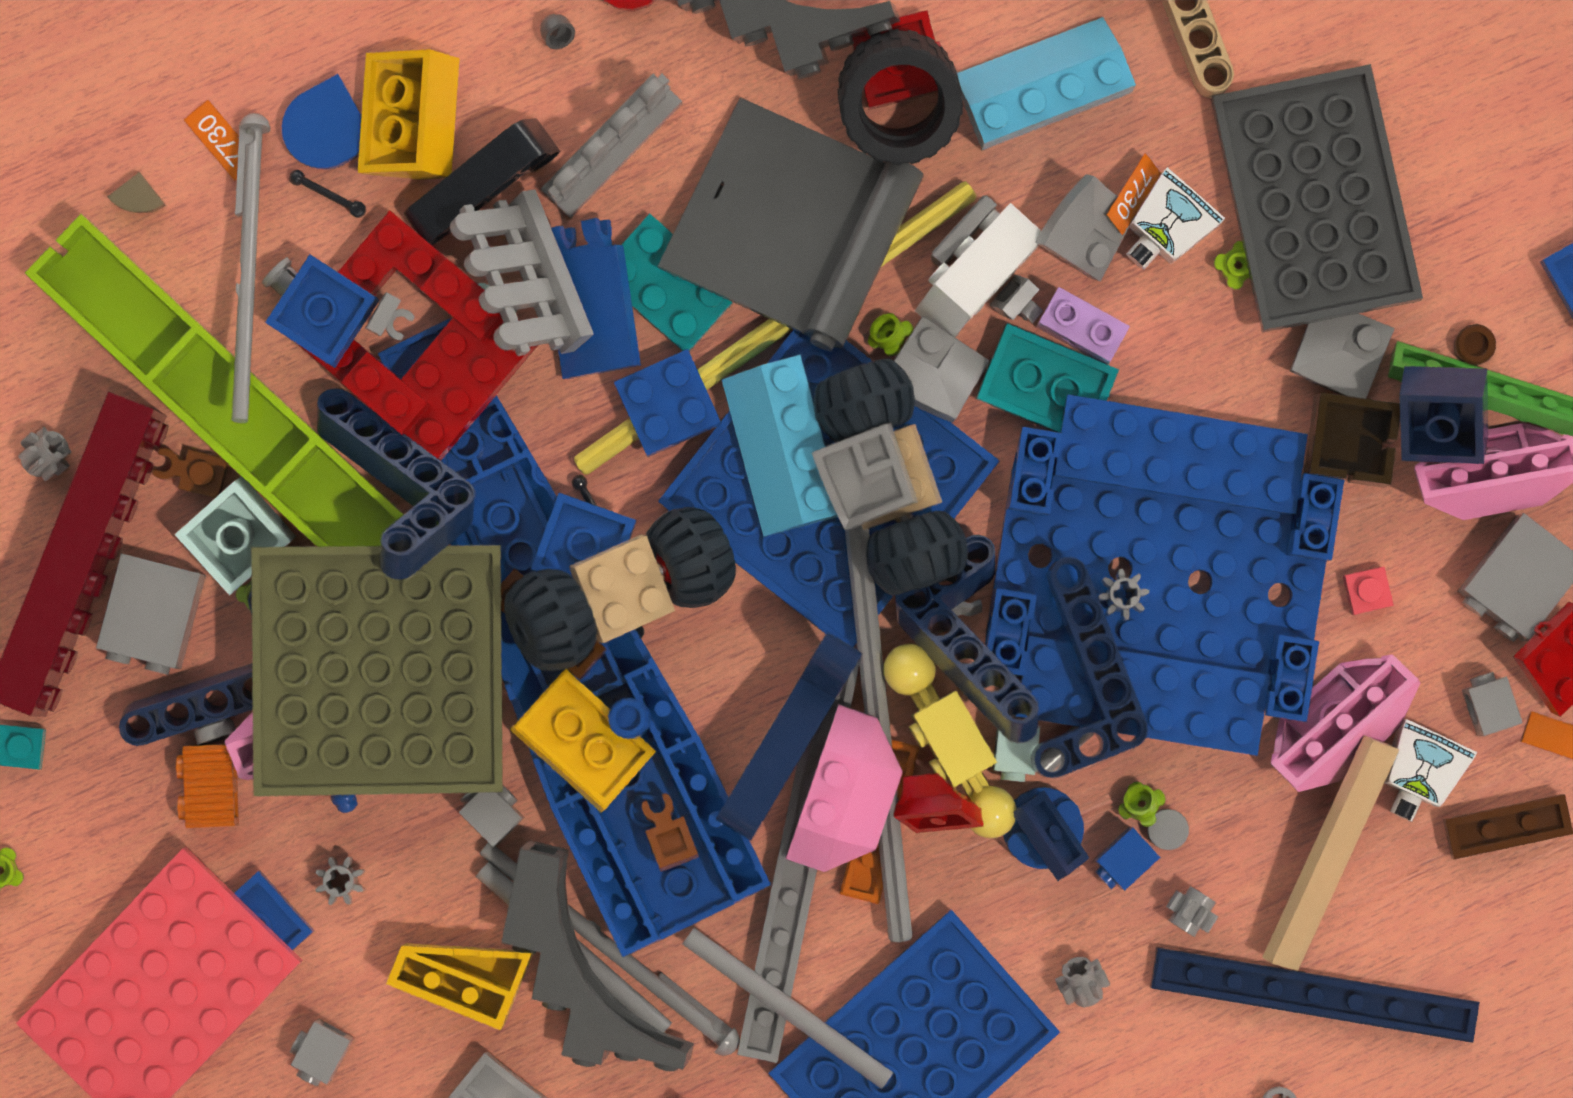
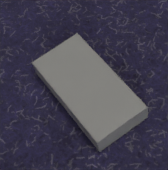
[931,195,997,267]

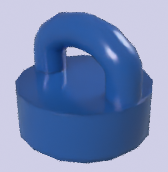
[608,698,651,739]

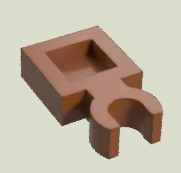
[152,449,229,498]
[642,793,699,872]

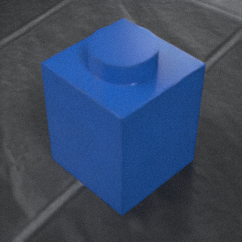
[1094,826,1161,891]

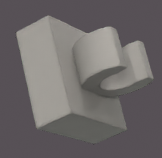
[989,275,1043,323]
[365,292,415,340]

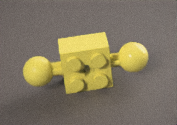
[883,644,1017,838]

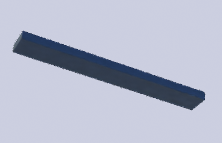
[1150,947,1480,1043]

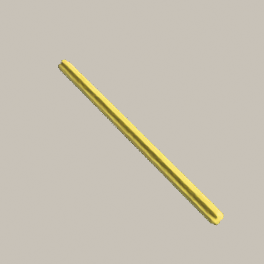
[574,181,977,475]

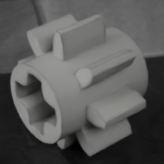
[18,427,71,481]
[1098,569,1149,621]
[315,856,365,905]
[1166,886,1218,937]
[1055,957,1110,1007]

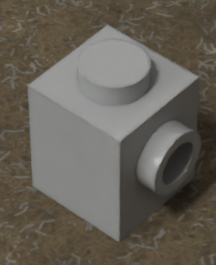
[459,785,525,847]
[290,1019,354,1086]

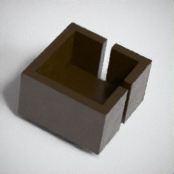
[1304,392,1400,488]

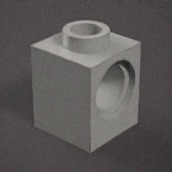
[1462,672,1523,736]

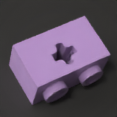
[1036,287,1130,365]

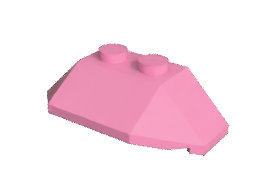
[1414,423,1573,520]
[1271,654,1420,792]
[786,704,903,872]

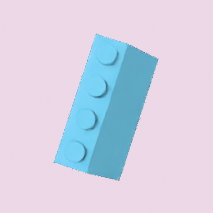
[957,17,1136,150]
[722,355,838,537]

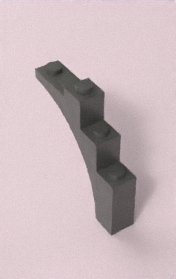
[677,0,900,79]
[501,840,694,1071]

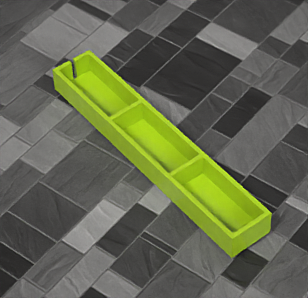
[25,214,404,547]

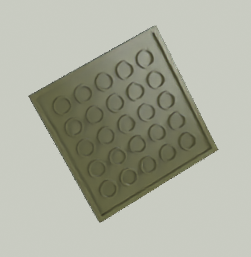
[251,545,503,796]

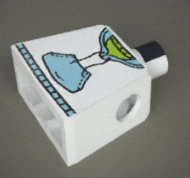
[1126,167,1225,270]
[1384,719,1477,822]

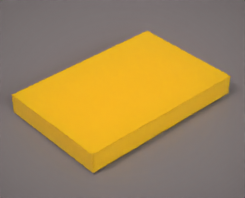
[510,669,656,813]

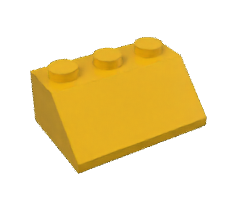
[358,49,460,180]

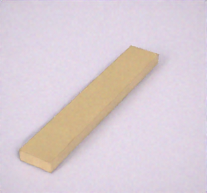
[1262,735,1399,971]

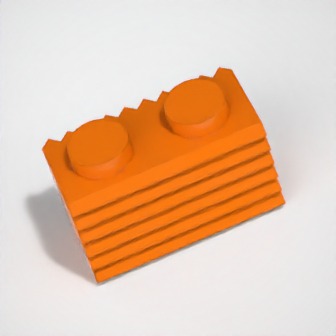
[176,744,239,828]

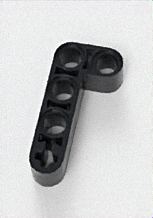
[404,118,561,245]

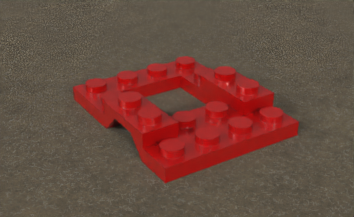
[296,210,538,461]

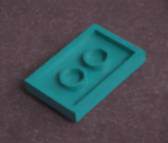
[622,213,733,352]
[975,323,1119,433]

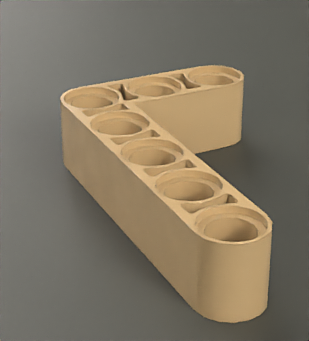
[1161,0,1234,98]

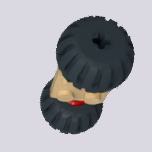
[813,359,968,595]
[504,507,736,671]

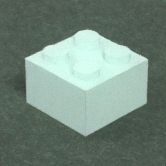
[174,476,296,595]

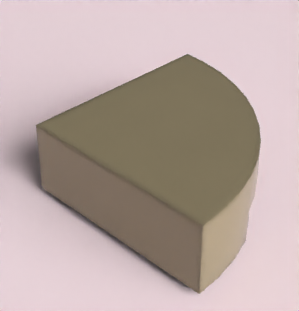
[108,172,166,213]

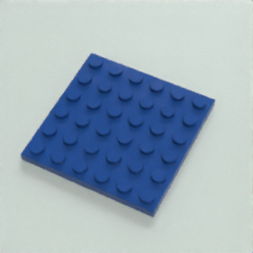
[658,330,1000,647]

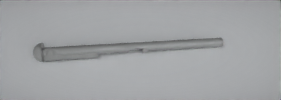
[232,113,270,423]
[480,843,740,1056]

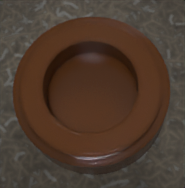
[1453,324,1496,366]

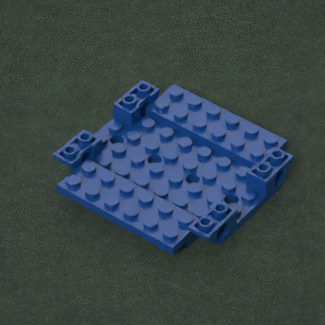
[985,394,1344,756]

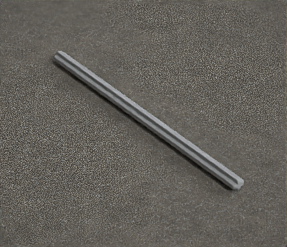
[845,525,912,942]

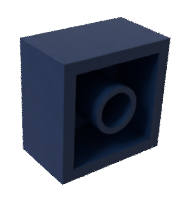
[1399,366,1488,464]

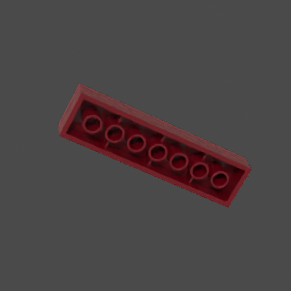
[0,391,169,717]

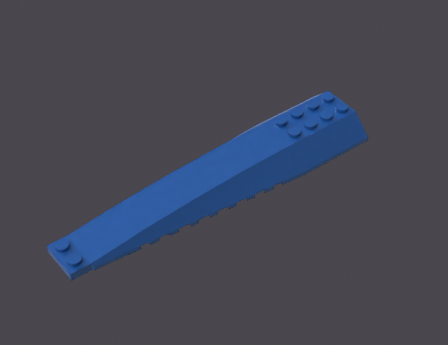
[378,318,771,957]

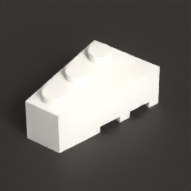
[915,203,1041,337]

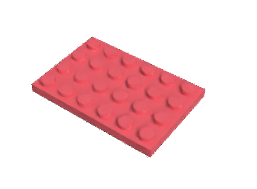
[16,847,303,1098]

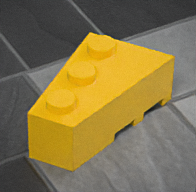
[386,943,533,1030]

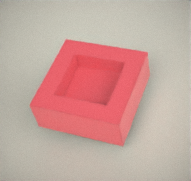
[1343,566,1394,615]

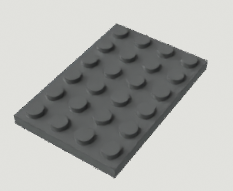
[1211,64,1423,333]

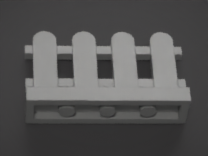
[541,74,682,219]
[450,190,594,356]

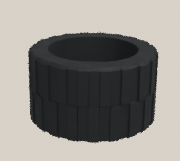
[837,29,963,165]

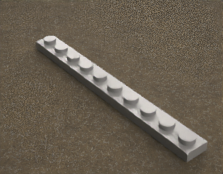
[737,662,859,1063]

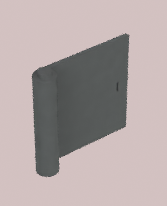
[658,97,924,351]

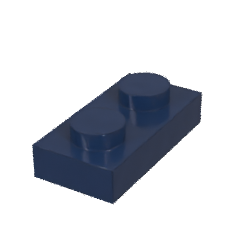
[1013,790,1090,881]

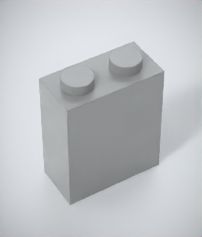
[1458,513,1573,642]
[96,553,206,675]

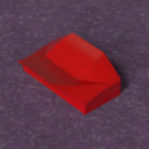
[893,773,984,833]

